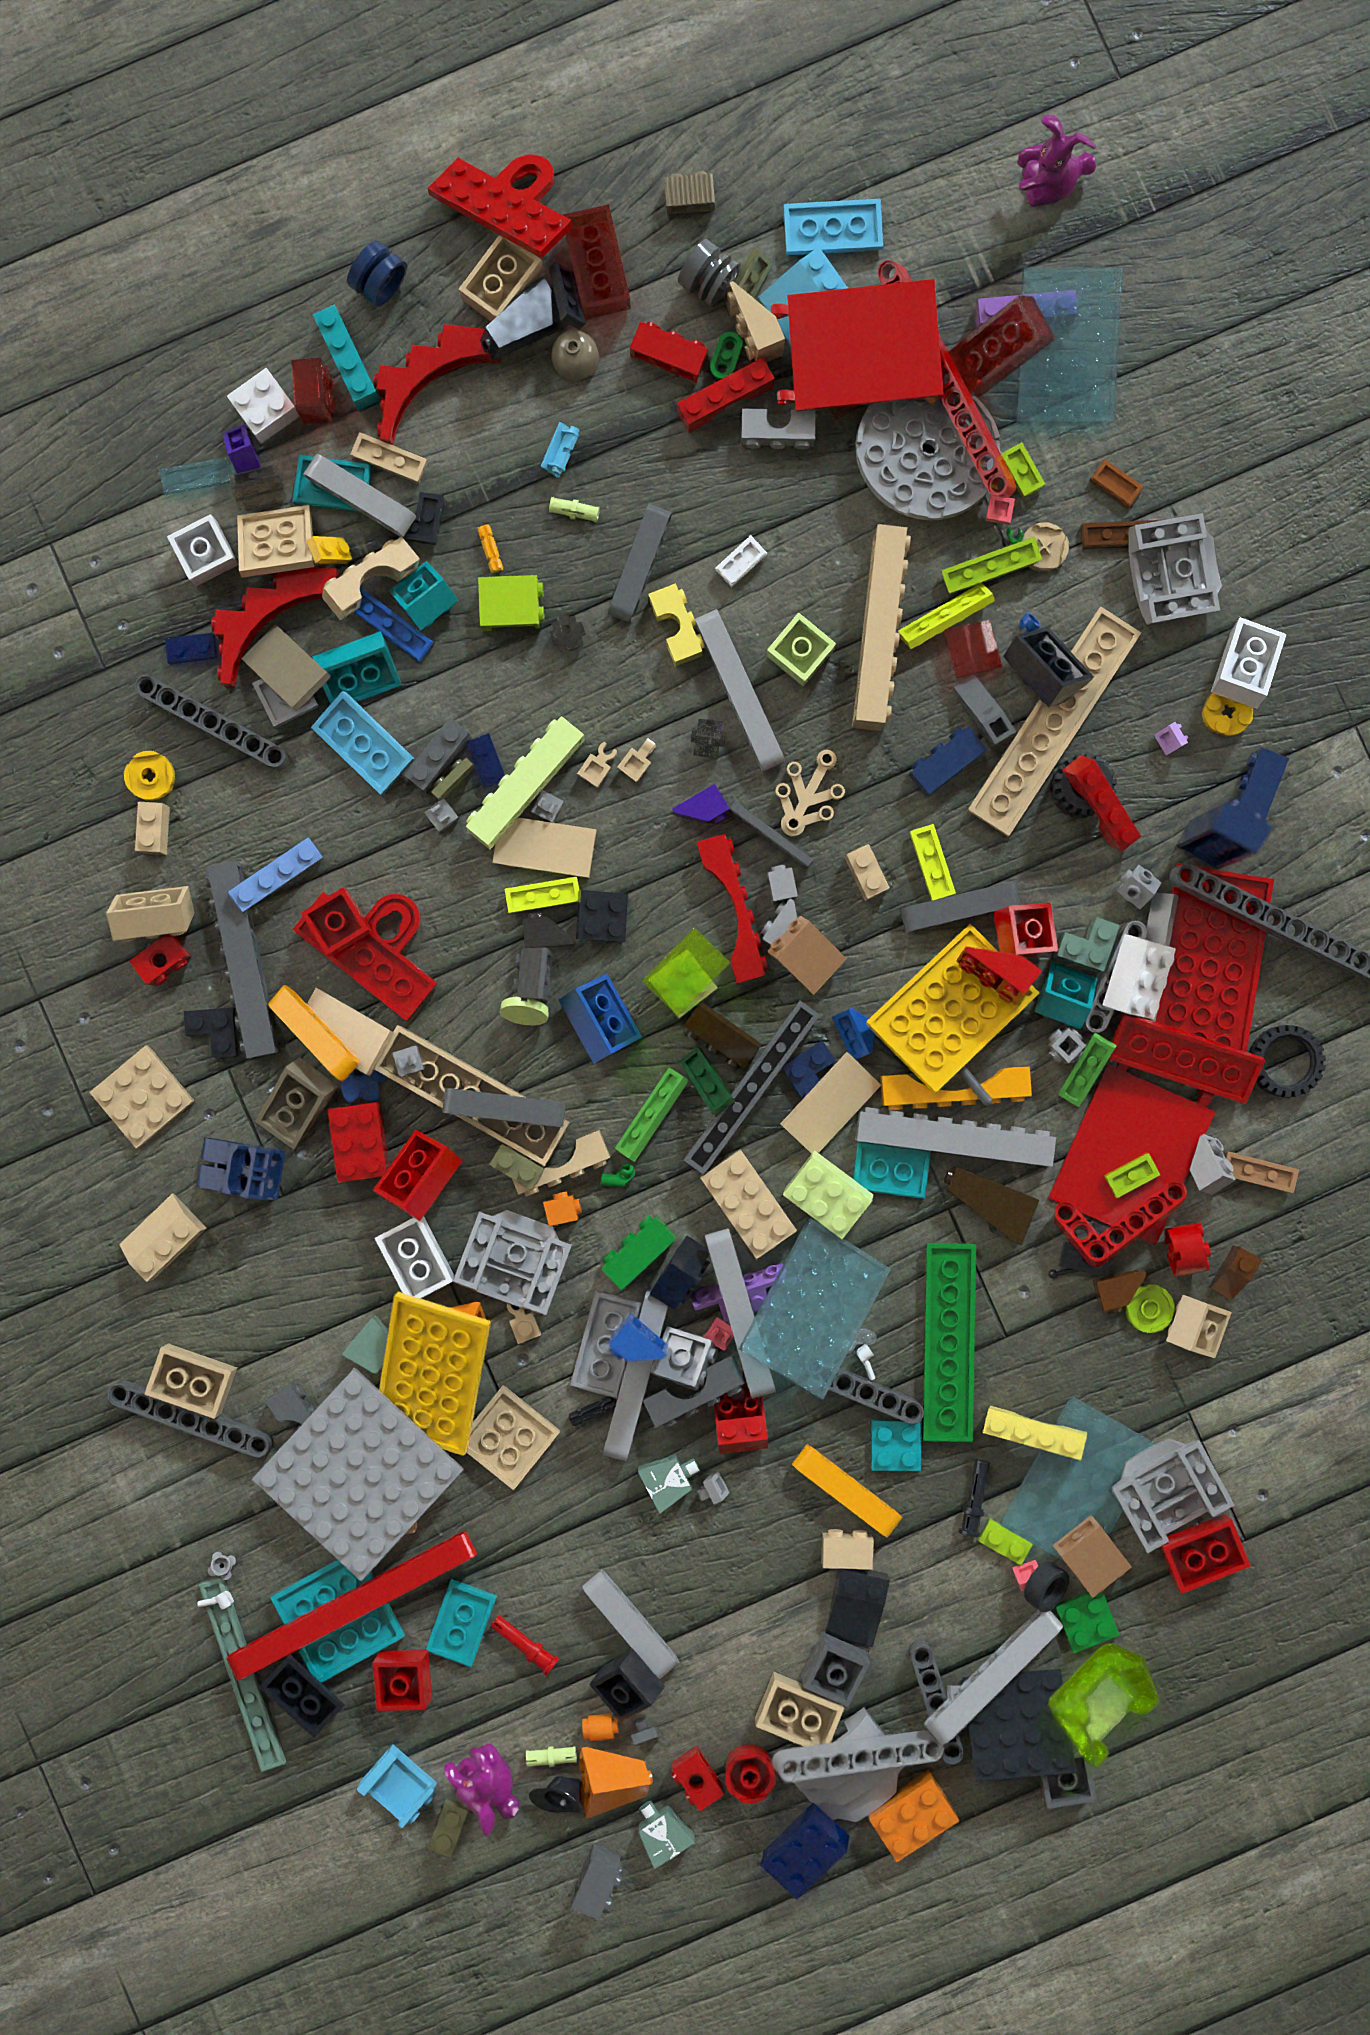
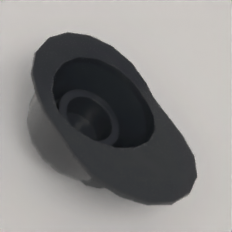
[529,1776,582,1813]

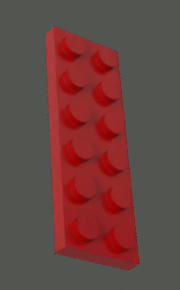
[1109,1012,1265,1104]

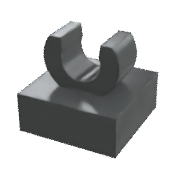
[631,1717,660,1746]

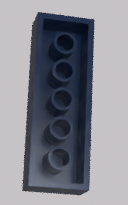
[1176,801,1273,869]

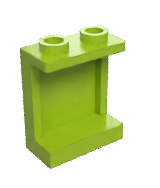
[478,575,544,631]

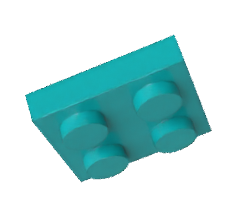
[871,1420,921,1471]

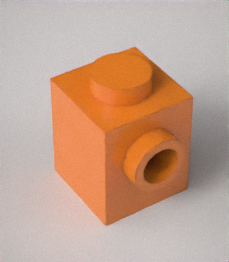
[543,1191,582,1226]

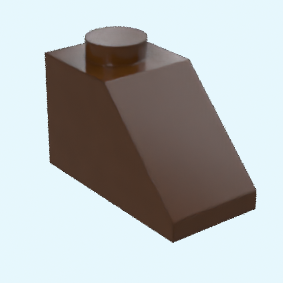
[1209,1245,1262,1300]
[1093,1269,1146,1314]

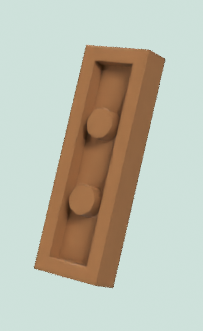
[1224,1151,1299,1193]

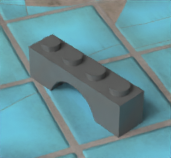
[643,1355,747,1429]
[265,1381,317,1424]

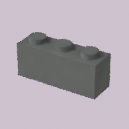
[404,718,472,794]

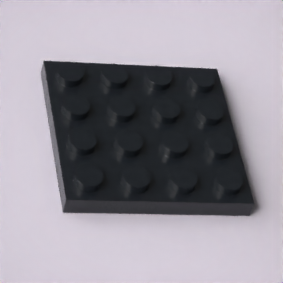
[962,1669,1076,1782]

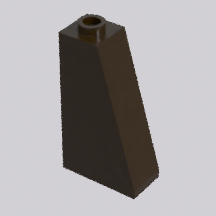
[944,1166,1039,1246]

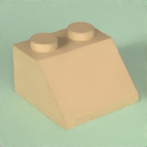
[1166,1295,1232,1358]

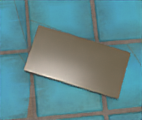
[241,624,331,712]

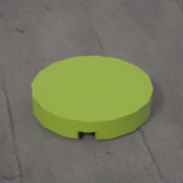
[1125,1284,1175,1333]

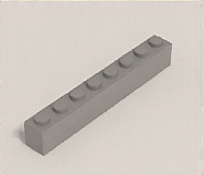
[855,1107,1056,1167]

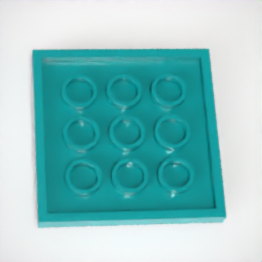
[270,1559,405,1683]

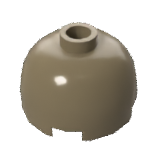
[551,330,600,382]

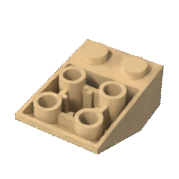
[726,281,785,363]

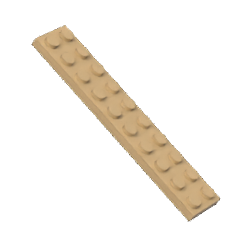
[967,606,1141,837]

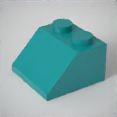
[389,561,459,630]
[1035,961,1097,1029]

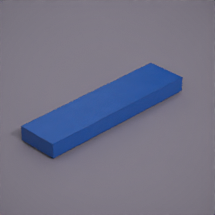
[353,587,434,663]

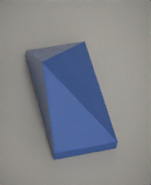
[832,1008,875,1060]

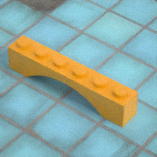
[880,1067,1032,1110]

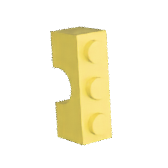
[648,583,705,667]

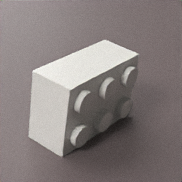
[1211,618,1286,709]
[1103,934,1176,1020]
[375,1217,455,1299]

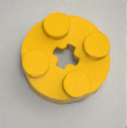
[1202,693,1253,737]
[124,751,175,801]

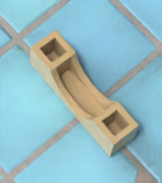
[322,536,420,620]
[512,1130,611,1196]

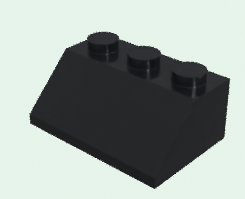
[1003,626,1094,707]
[259,1654,345,1738]

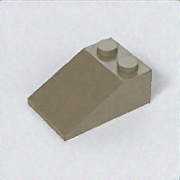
[255,1057,338,1150]

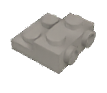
[650,1326,718,1392]

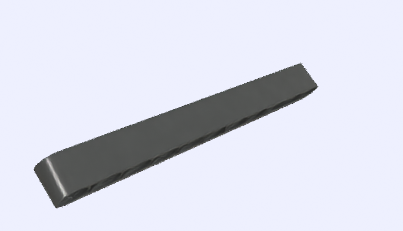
[1169,864,1370,984]

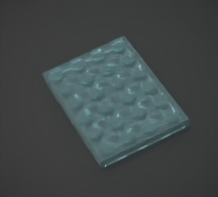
[1016,267,1123,422]
[738,1219,891,1399]
[1000,1395,1156,1562]

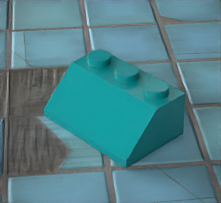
[312,631,402,704]

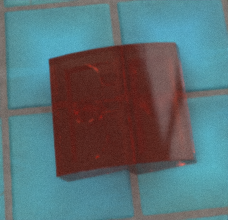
[944,620,1003,678]

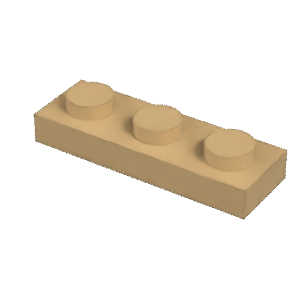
[350,432,428,484]

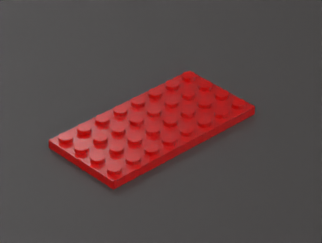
[1155,863,1274,1052]

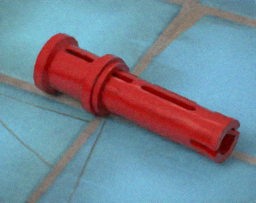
[490,1614,559,1676]

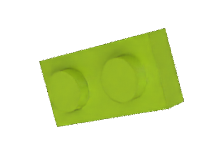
[1001,442,1045,498]
[1104,1153,1160,1198]
[977,1518,1033,1565]

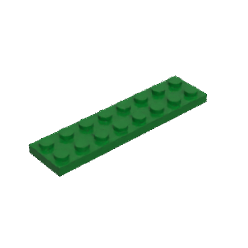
[922,1243,976,1442]

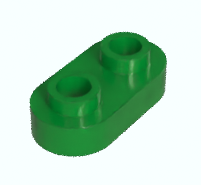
[710,332,742,381]

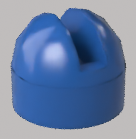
[1019,612,1041,633]

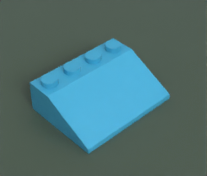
[758,247,848,346]

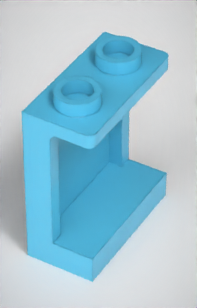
[356,1744,437,1828]

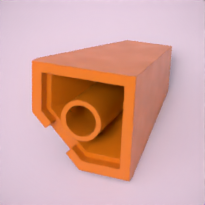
[578,1747,653,1819]

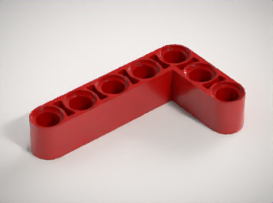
[1053,1181,1187,1267]

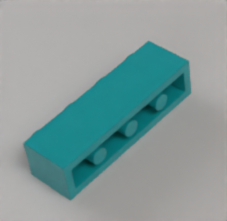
[312,304,380,411]

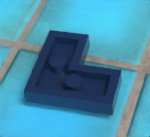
[782,1040,836,1100]

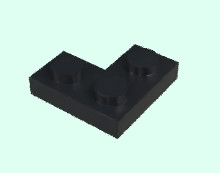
[388,492,445,545]
[184,1007,238,1058]
[1058,1223,1118,1278]

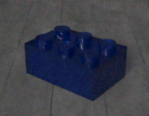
[761,1803,850,1900]

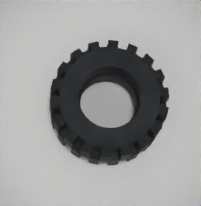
[1050,753,1117,818]

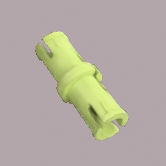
[549,497,600,522]
[526,1746,577,1767]

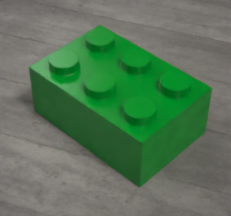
[601,1214,676,1291]

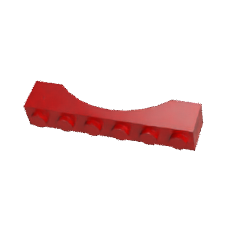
[697,834,768,984]

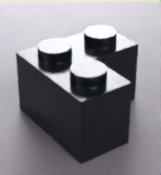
[650,1235,710,1310]

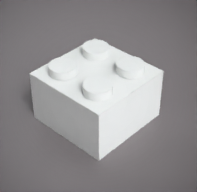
[227,368,300,444]
[167,514,239,586]

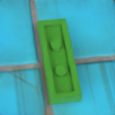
[1058,1033,1117,1107]

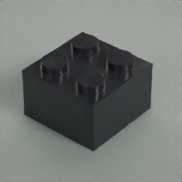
[589,1649,665,1722]

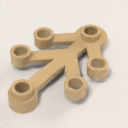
[775,750,845,836]

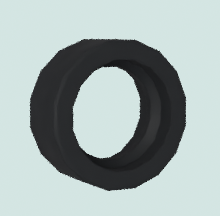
[1024,1561,1069,1612]

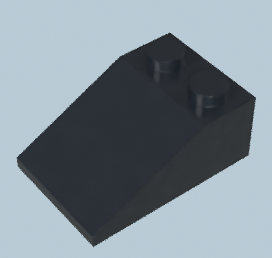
[825,1568,890,1647]

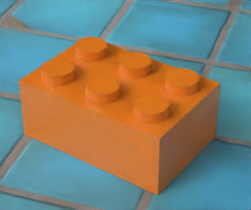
[868,1769,959,1862]

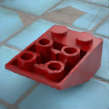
[956,946,1042,1005]
[714,1370,768,1454]

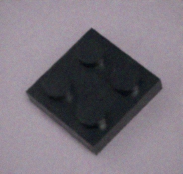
[576,890,628,943]

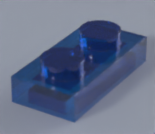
[165,633,218,664]
[467,733,505,788]

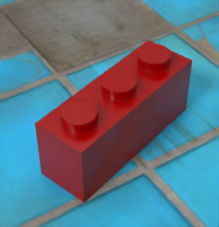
[629,321,708,383]

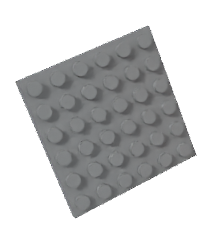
[252,1368,463,1581]

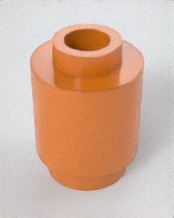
[582,1713,619,1741]

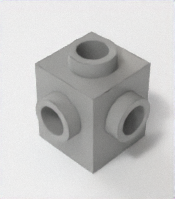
[1117,865,1161,909]
[1046,1028,1086,1063]

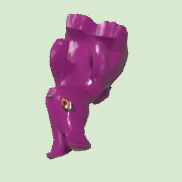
[1017,114,1097,207]
[444,1743,519,1837]

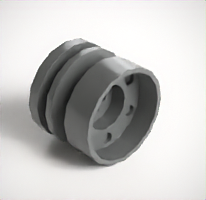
[678,239,741,308]

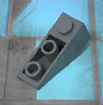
[953,674,1016,749]

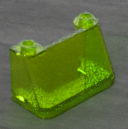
[1048,1644,1160,1768]

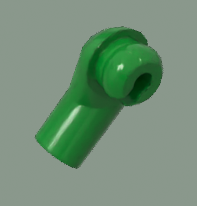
[601,1164,635,1188]

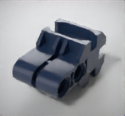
[196,1137,286,1200]

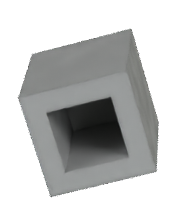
[767,865,798,903]

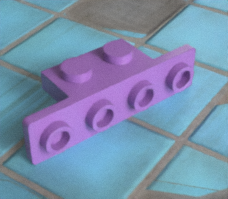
[690,1263,788,1322]

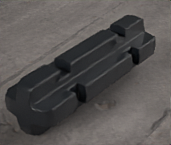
[568,1396,616,1426]

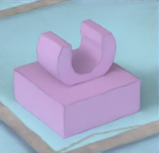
[1154,722,1188,755]

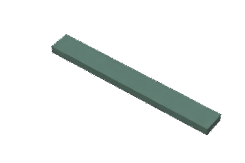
[198,1576,286,1773]

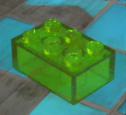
[642,927,730,1017]

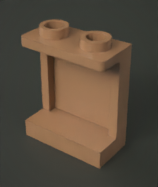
[768,916,847,995]
[1052,1515,1132,1597]

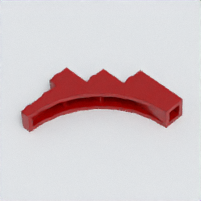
[374,324,502,445]
[211,567,340,688]

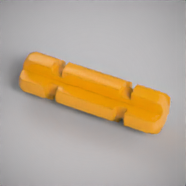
[478,525,503,573]

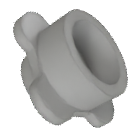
[208,1552,236,1580]

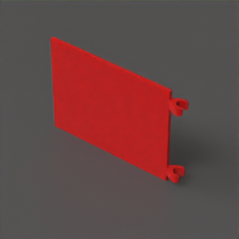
[771,279,944,412]
[1048,1063,1215,1246]

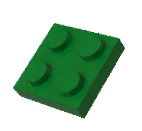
[1055,1592,1120,1653]

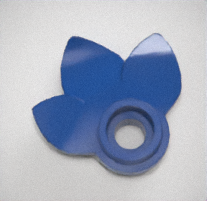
[341,1069,387,1103]

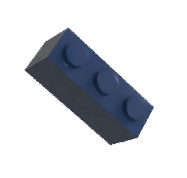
[909,727,987,798]
[1232,748,1289,818]

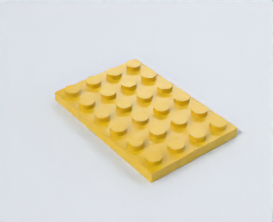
[865,924,1039,1094]
[379,1292,491,1456]

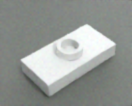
[715,535,767,588]

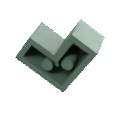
[1052,917,1120,973]

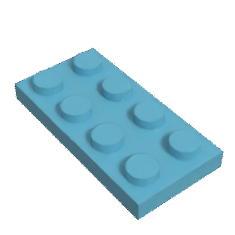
[783,199,883,256]
[311,691,415,795]

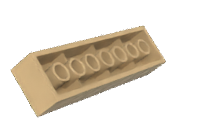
[852,524,911,731]
[374,1025,571,1166]

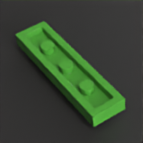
[615,1067,689,1162]

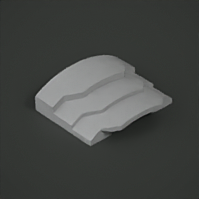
[1129,513,1222,625]
[453,1210,572,1316]
[1112,1438,1235,1553]
[784,1707,904,1822]

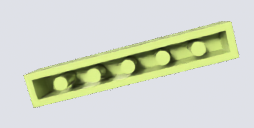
[466,716,585,850]

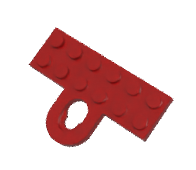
[428,154,572,259]
[292,892,438,1021]

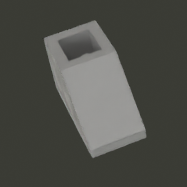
[761,899,797,947]
[1190,1134,1236,1195]

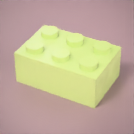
[783,1150,873,1239]

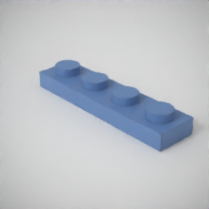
[227,837,323,913]

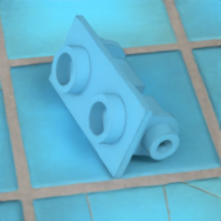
[541,422,580,478]

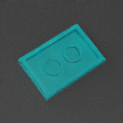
[292,455,372,514]
[853,1141,931,1199]
[426,1579,497,1667]

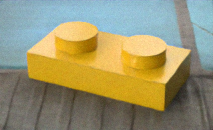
[306,536,353,564]

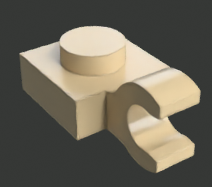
[617,739,656,782]

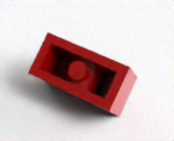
[129,933,192,986]
[671,1745,725,1811]

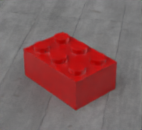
[328,1102,389,1183]
[373,1130,463,1222]
[1159,1514,1251,1594]

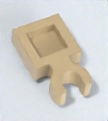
[577,742,617,788]
[507,1303,541,1344]

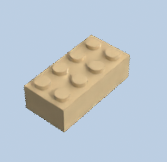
[700,1149,797,1259]

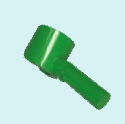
[1006,527,1024,545]

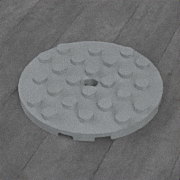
[856,380,1001,520]

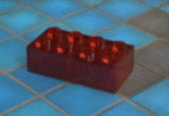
[562,204,631,319]
[948,295,1055,397]

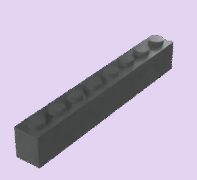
[205,860,280,1059]
[684,1001,820,1175]

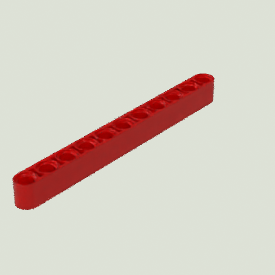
[877,260,1016,498]
[226,1531,477,1680]

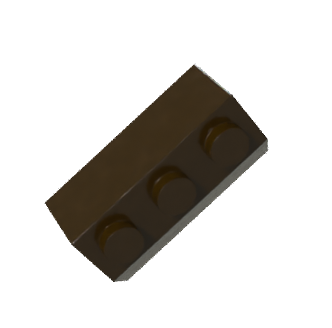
[684,1001,762,1069]

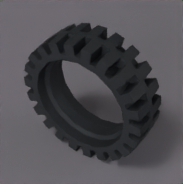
[1249,1025,1326,1098]

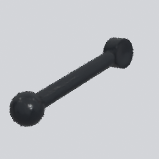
[1048,1268,1080,1279]

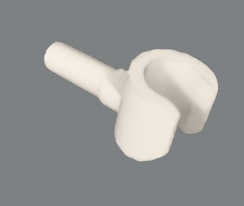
[857,1344,875,1380]
[197,1591,234,1610]

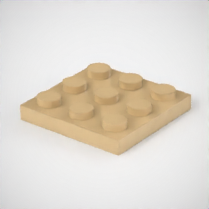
[237,505,314,578]
[89,1045,194,1149]
[467,1385,560,1490]

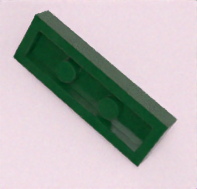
[679,1046,735,1117]

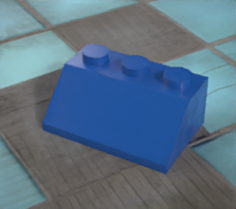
[558,974,642,1064]
[608,1313,668,1361]

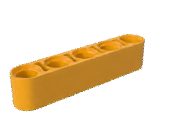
[268,985,360,1081]
[792,1444,903,1538]

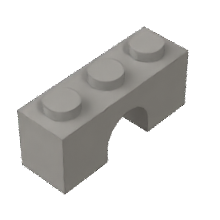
[741,409,815,450]

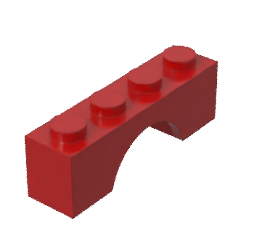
[677,357,775,433]
[1062,755,1142,852]

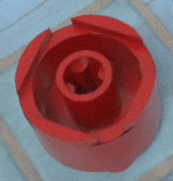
[1164,1222,1211,1277]
[725,1744,775,1804]

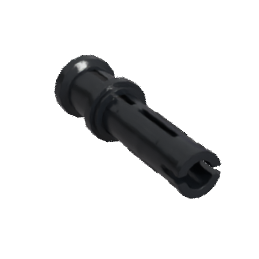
[958,1459,990,1537]

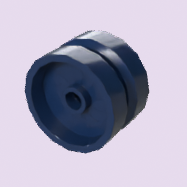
[347,240,408,307]

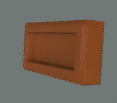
[1089,459,1144,508]

